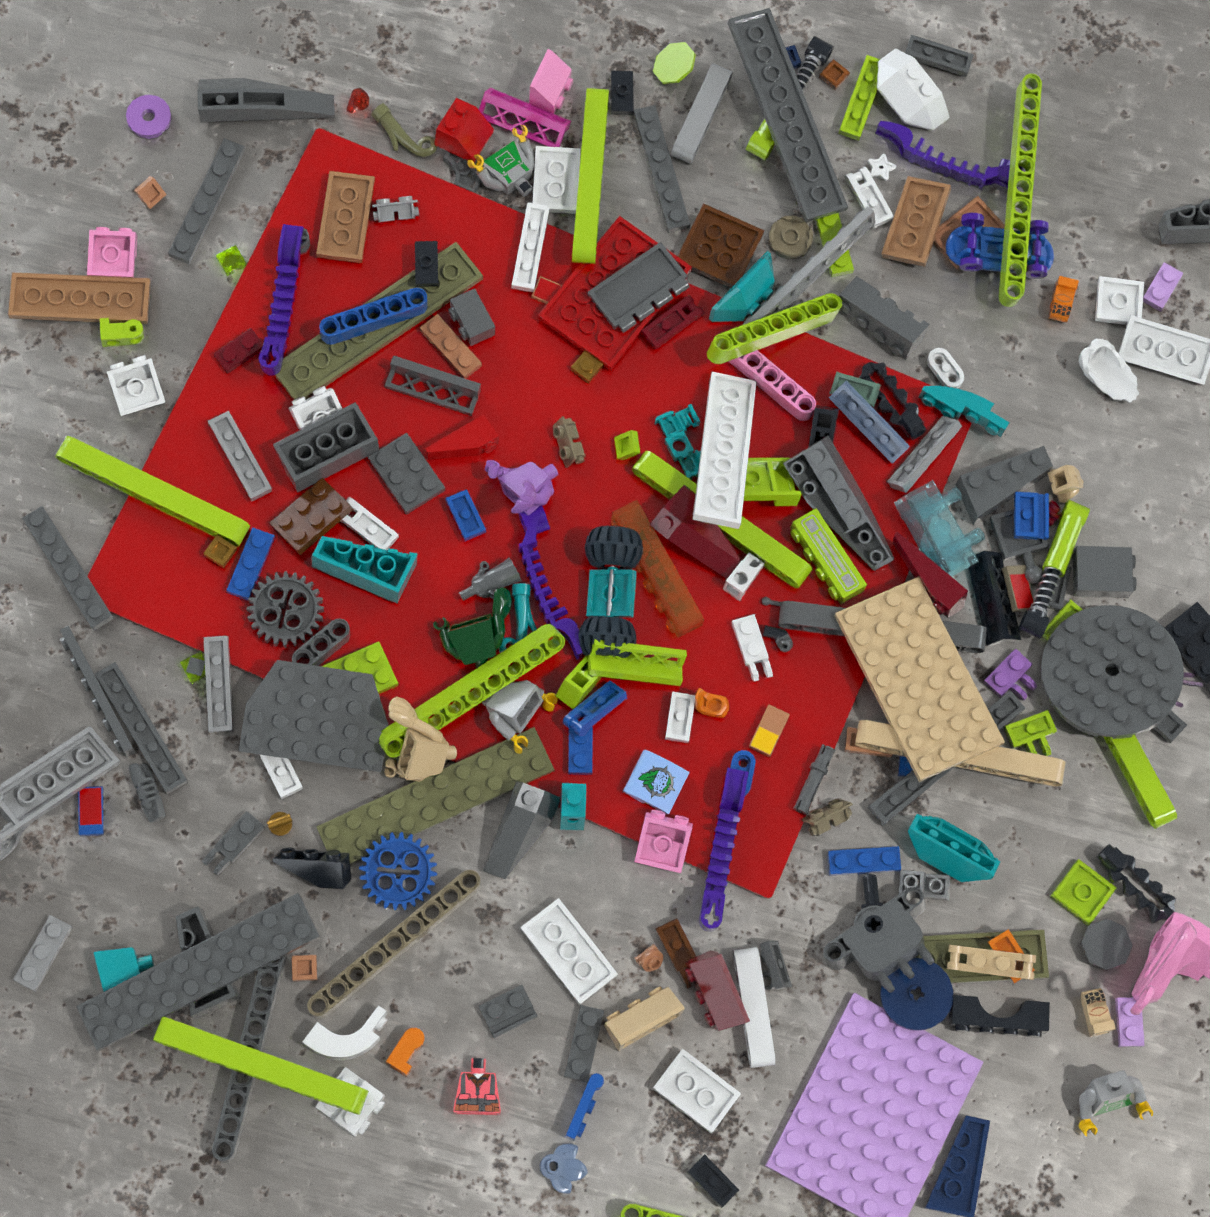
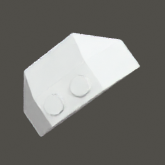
[877,48,950,131]

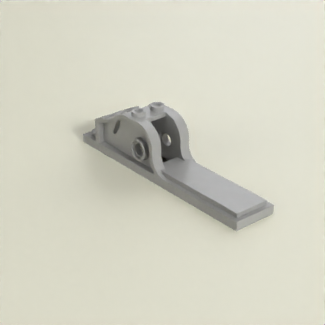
[0,726,120,861]

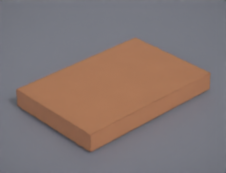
[933,196,1005,269]

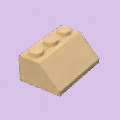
[604,986,685,1051]

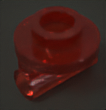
[346,88,369,113]

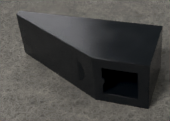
[273,847,351,889]

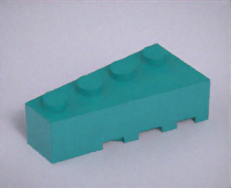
[312,536,418,603]

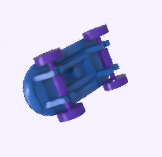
[945,213,1054,279]

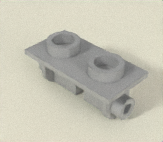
[372,196,419,223]

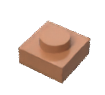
[134,176,167,209]
[292,955,317,982]

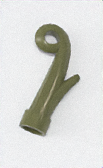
[371,103,437,157]

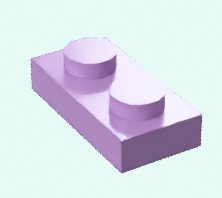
[1143,262,1183,312]
[1115,997,1145,1047]

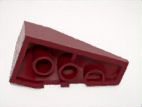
[650,485,742,579]
[893,532,968,618]

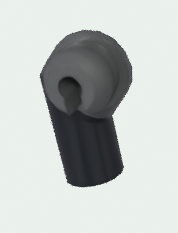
[763,625,793,652]

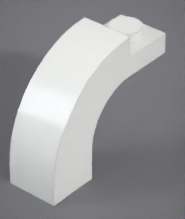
[303,1005,388,1060]

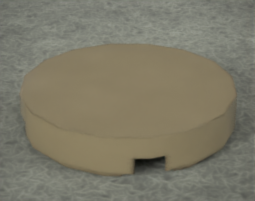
[768,216,813,260]

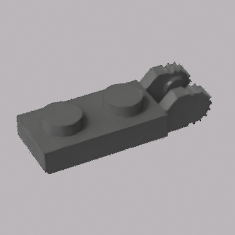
[203,811,265,875]

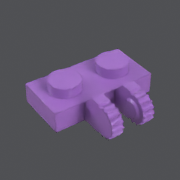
[983,648,1037,700]

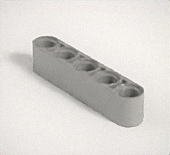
[671,63,733,164]

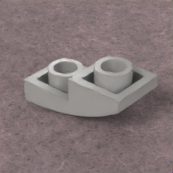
[899,870,951,901]

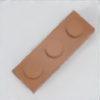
[420,314,482,379]

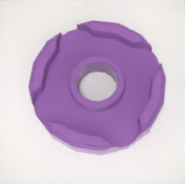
[126,95,172,139]

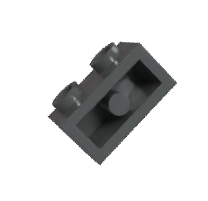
[448,288,495,346]

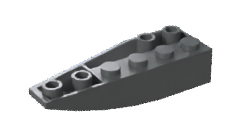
[198,78,335,122]
[783,436,894,571]

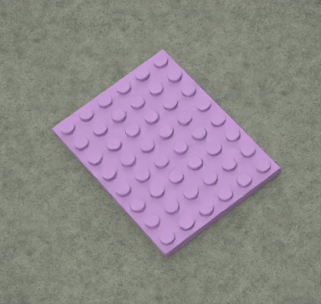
[765,993,983,1217]

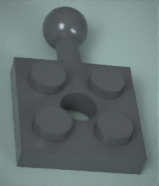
[989,509,1049,584]

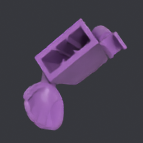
[484,460,558,515]

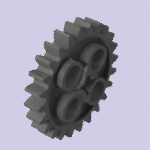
[247,571,324,648]

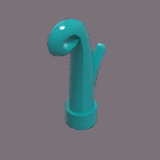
[499,583,537,653]

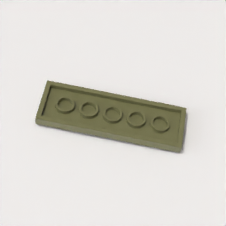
[915,930,1049,984]

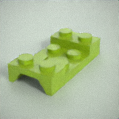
[743,458,801,506]

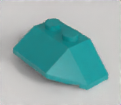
[709,250,775,322]
[908,814,1000,882]

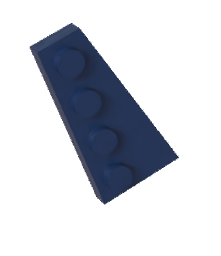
[924,1115,990,1217]

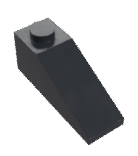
[809,405,839,446]

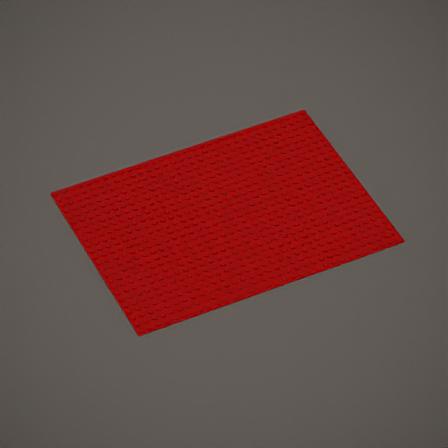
[88,128,972,899]

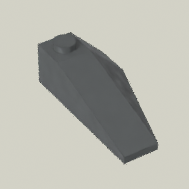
[482,781,561,879]

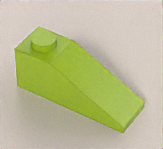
[556,655,602,709]

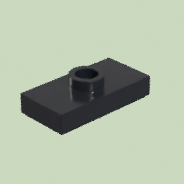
[611,71,634,115]
[415,241,438,287]

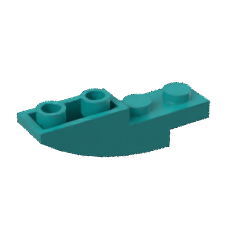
[918,386,1010,437]

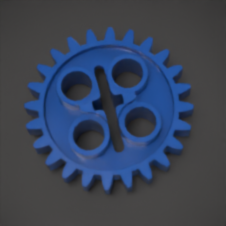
[359,831,438,910]

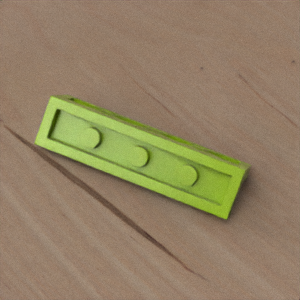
[588,639,687,686]

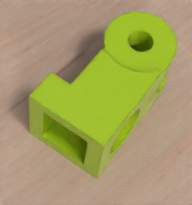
[100,318,144,347]

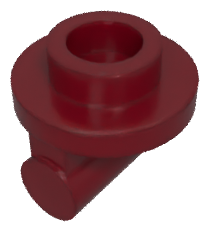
[1049,500,1062,528]

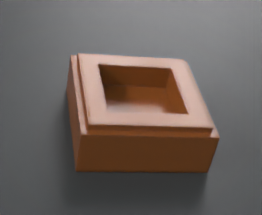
[819,59,850,91]

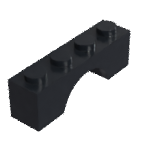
[948,995,1050,1038]

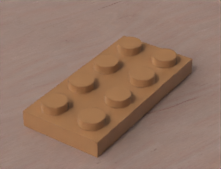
[316,171,375,263]
[881,176,951,267]

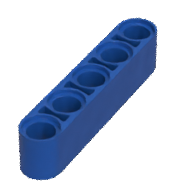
[319,288,428,345]

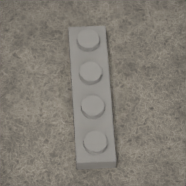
[208,411,272,501]
[887,416,962,493]
[204,636,234,733]

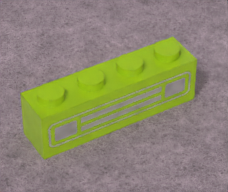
[790,508,867,605]

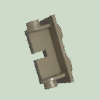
[553,416,585,468]
[802,798,853,836]

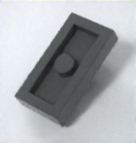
[760,941,792,990]

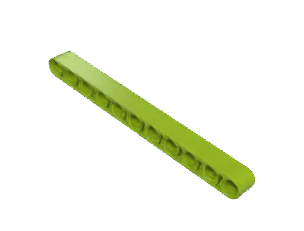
[999,74,1042,307]

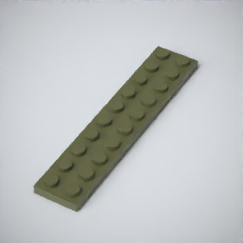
[275,242,483,400]
[316,727,554,865]

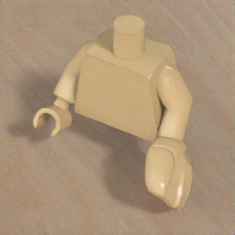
[384,697,457,782]

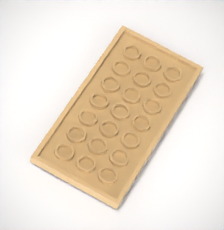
[834,577,1005,782]

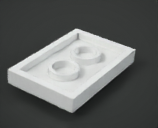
[533,146,580,214]
[653,1049,741,1134]

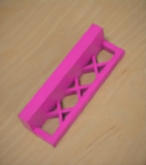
[479,88,571,147]

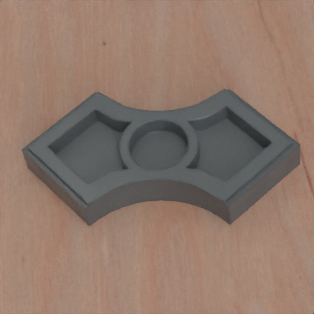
[443,151,482,193]

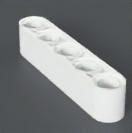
[733,947,775,1068]

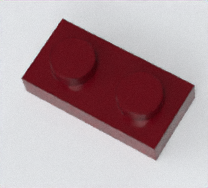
[214,328,263,374]

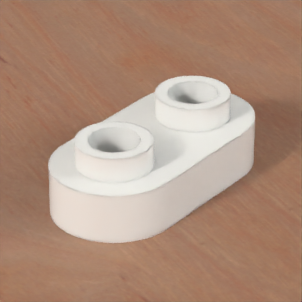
[927,348,964,389]

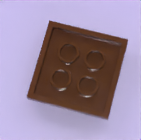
[678,203,765,288]

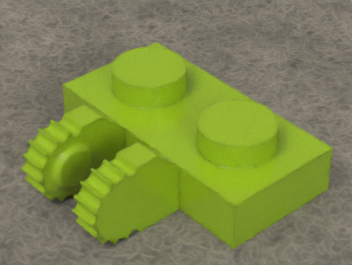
[1004,710,1057,756]

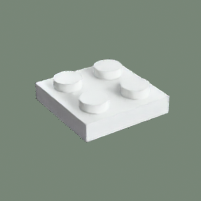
[1095,276,1144,325]

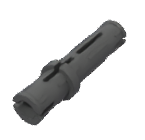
[793,744,835,815]

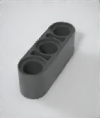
[292,618,351,666]

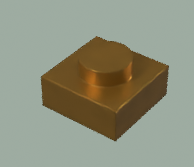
[571,351,603,384]
[204,535,237,568]

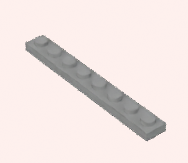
[743,206,876,325]

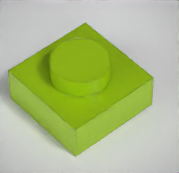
[614,430,640,460]

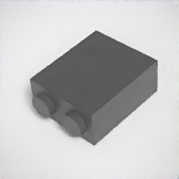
[1072,546,1137,598]

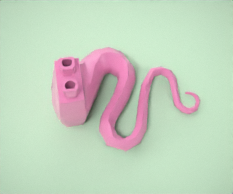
[1130,912,1210,1015]

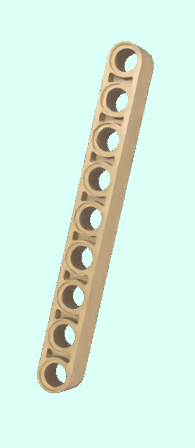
[855,720,1066,787]

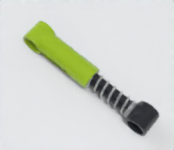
[746,36,834,161]
[1018,499,1090,639]

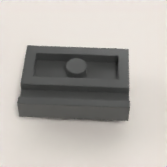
[479,985,538,1039]

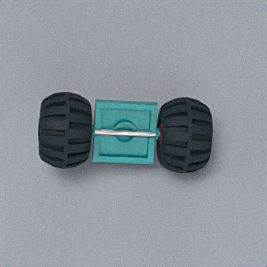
[578,526,643,658]

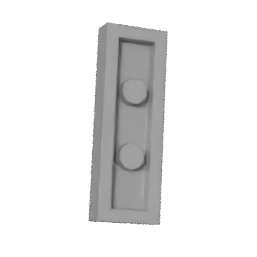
[13,915,73,992]

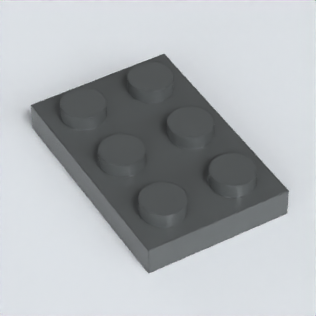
[368,433,445,515]

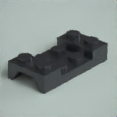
[1165,601,1210,693]

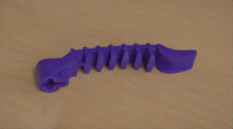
[875,121,1025,190]
[259,224,304,375]
[518,505,583,660]
[699,768,749,932]

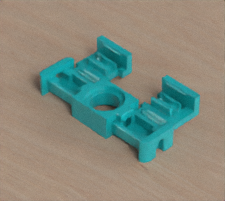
[655,404,701,480]

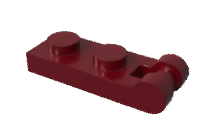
[641,295,705,350]

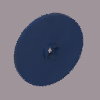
[880,958,953,1031]

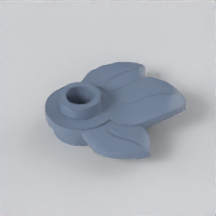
[540,1144,588,1194]

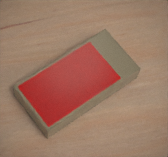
[1002,565,1034,612]

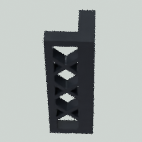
[966,551,1022,646]

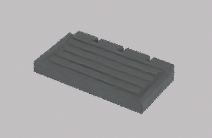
[588,242,690,333]

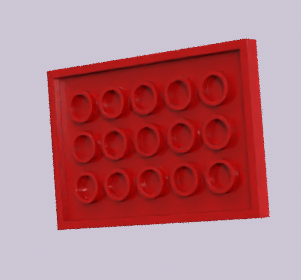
[538,216,692,371]

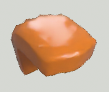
[695,688,729,718]

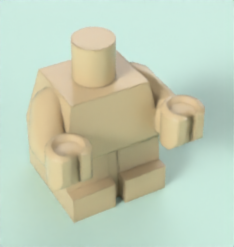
[1048,465,1084,503]

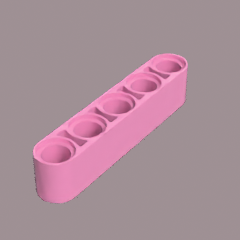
[728,350,816,421]

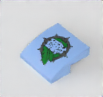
[623,750,689,814]

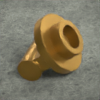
[267,812,292,836]

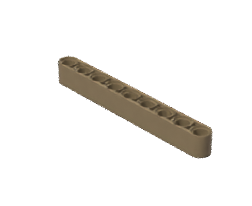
[307,870,480,1019]

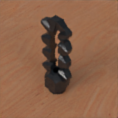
[859,362,927,440]
[1096,844,1176,923]

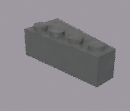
[1159,199,1210,244]

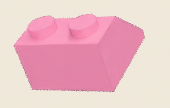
[529,49,574,114]

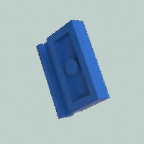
[1014,492,1049,540]

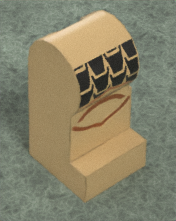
[1081,988,1116,1037]

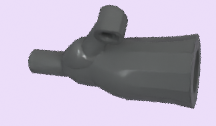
[459,557,521,601]

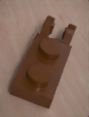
[655,918,697,989]

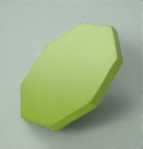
[653,42,696,84]

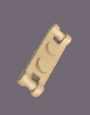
[946,945,1036,980]

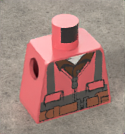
[453,1058,501,1115]

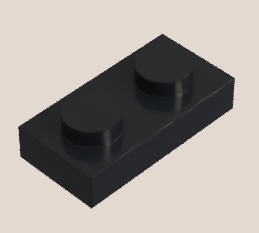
[687,1154,739,1208]

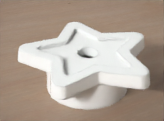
[868,154,896,181]

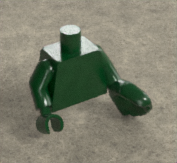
[433,587,512,668]

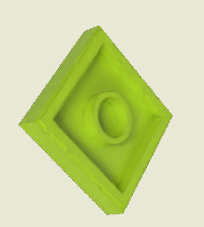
[1050,859,1117,926]

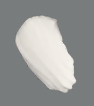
[1078,338,1139,403]

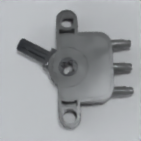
[823,874,934,993]

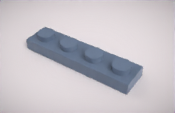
[829,381,910,464]

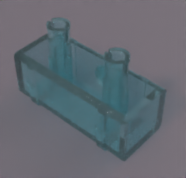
[894,480,985,577]

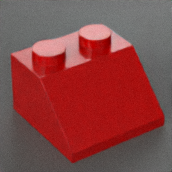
[434,98,494,163]

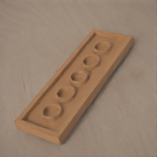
[8,272,151,324]

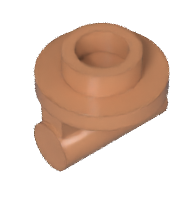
[634,944,663,972]

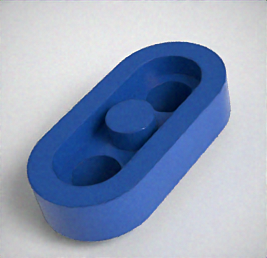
[730,750,756,797]

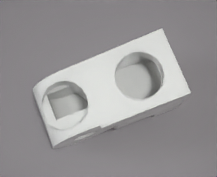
[723,553,765,601]

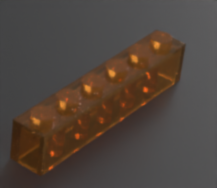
[610,500,704,638]

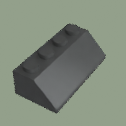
[273,402,379,493]

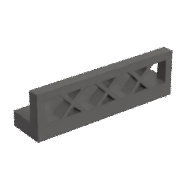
[385,355,481,416]

